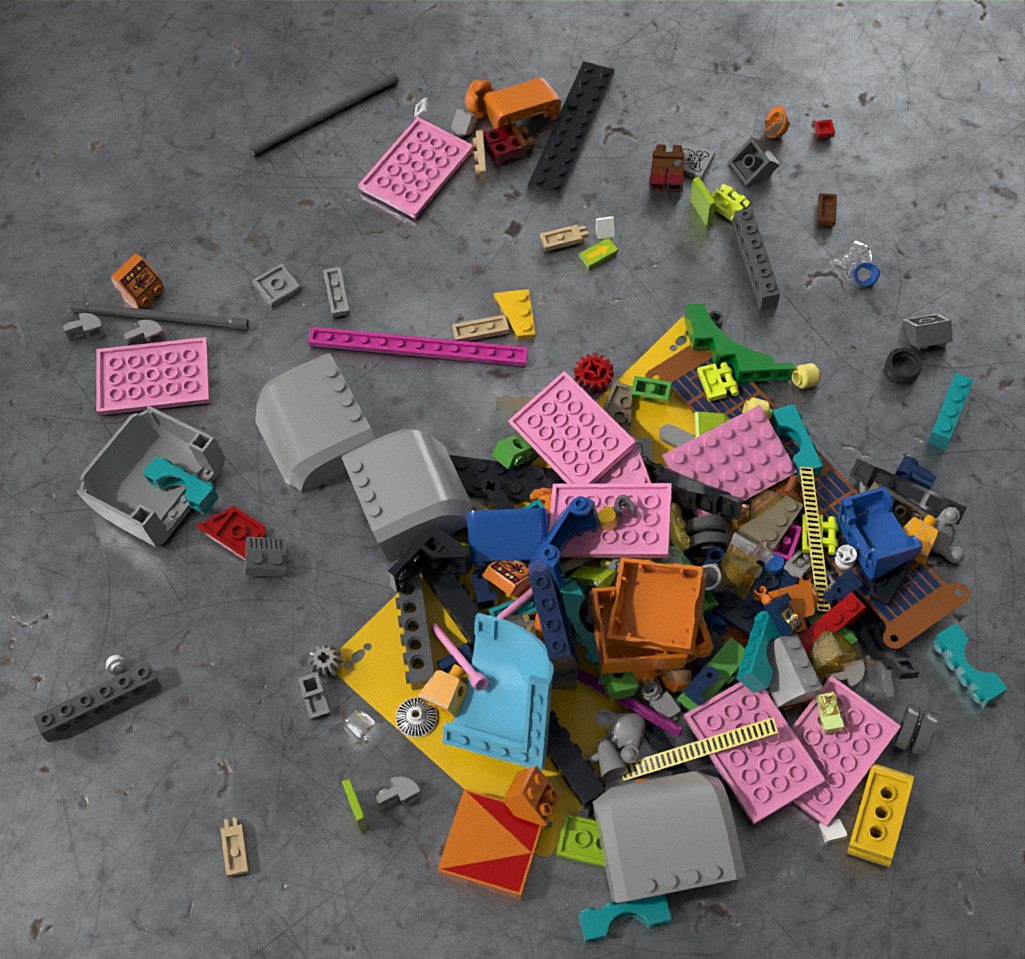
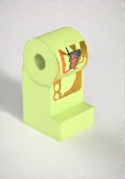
[816,692,844,735]

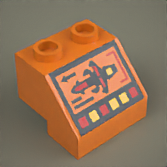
[111,253,164,309]
[482,560,531,598]

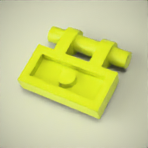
[711,184,751,222]
[697,362,739,402]
[802,514,838,555]

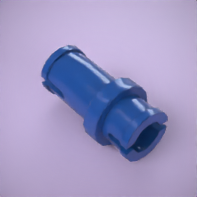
[704,611,729,634]

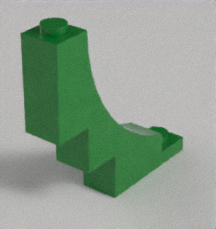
[684,304,794,383]

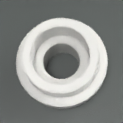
[106,655,126,674]

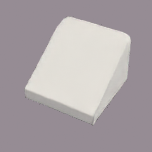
[595,216,615,239]
[819,819,848,845]

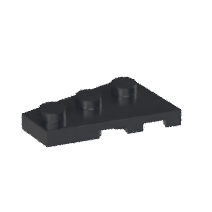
[869,557,915,606]

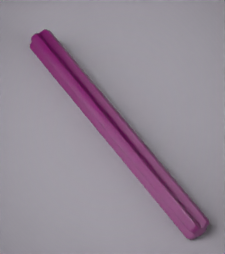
[577,670,684,737]

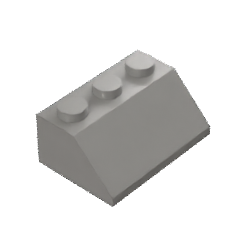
[766,634,823,708]

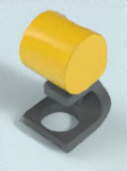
[598,495,637,530]

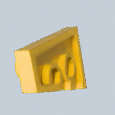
[493,289,535,340]

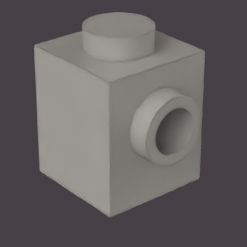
[450,109,478,137]
[649,691,682,723]

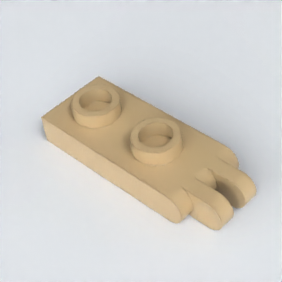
[540,225,590,252]
[221,817,249,877]

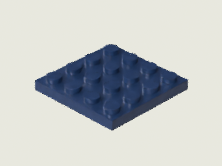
[711,550,799,637]

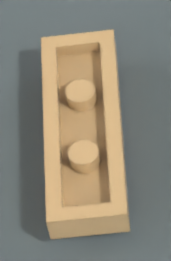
[473,130,486,182]
[452,315,509,341]

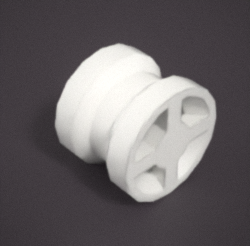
[835,545,857,570]

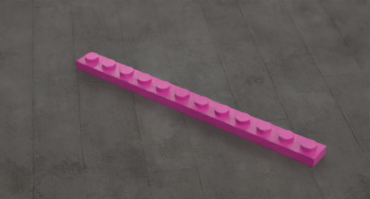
[308,327,528,367]

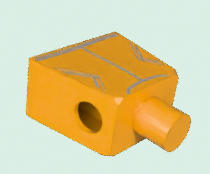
[903,515,939,565]
[418,664,468,717]

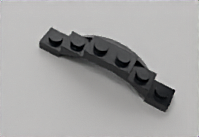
[849,458,967,525]
[644,459,742,520]
[853,590,920,680]

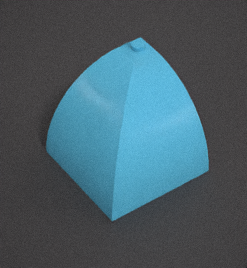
[443,613,553,771]

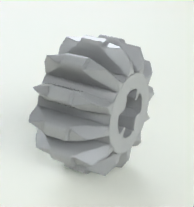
[308,643,344,679]

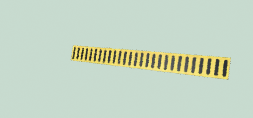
[800,467,831,611]
[623,717,778,781]

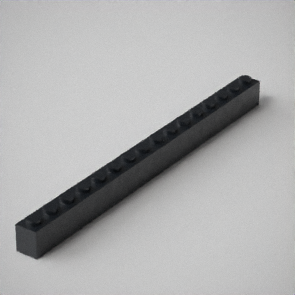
[420,559,606,810]

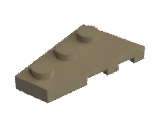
[603,381,632,436]
[738,495,804,553]

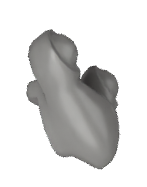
[931,507,965,563]
[595,709,646,764]

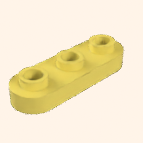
[670,502,690,552]

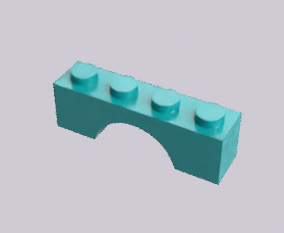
[928,373,974,450]
[771,404,824,479]
[142,456,219,515]
[561,581,599,665]
[736,611,784,693]
[933,623,1008,708]
[579,894,671,945]

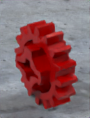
[574,353,614,392]

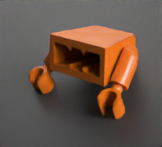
[753,575,819,632]

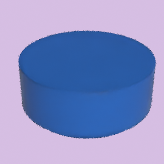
[764,554,785,575]

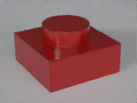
[814,119,836,139]

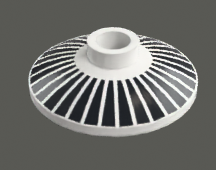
[396,698,437,738]

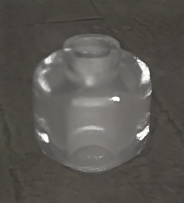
[344,710,375,741]

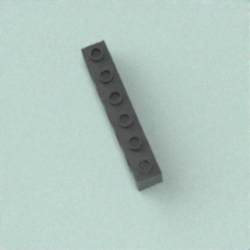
[732,208,780,309]
[395,573,434,690]
[33,661,162,742]

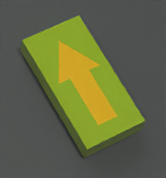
[579,238,618,269]

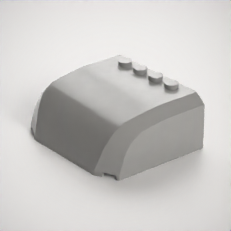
[255,353,376,493]
[77,406,225,547]
[342,429,472,563]
[592,771,746,903]

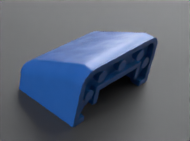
[837,486,923,579]
[528,496,600,590]
[467,508,550,567]

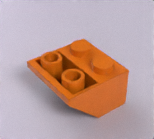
[503,766,560,826]

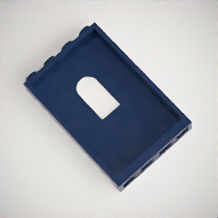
[528,570,581,676]

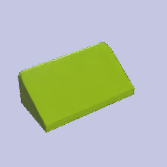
[570,566,617,588]

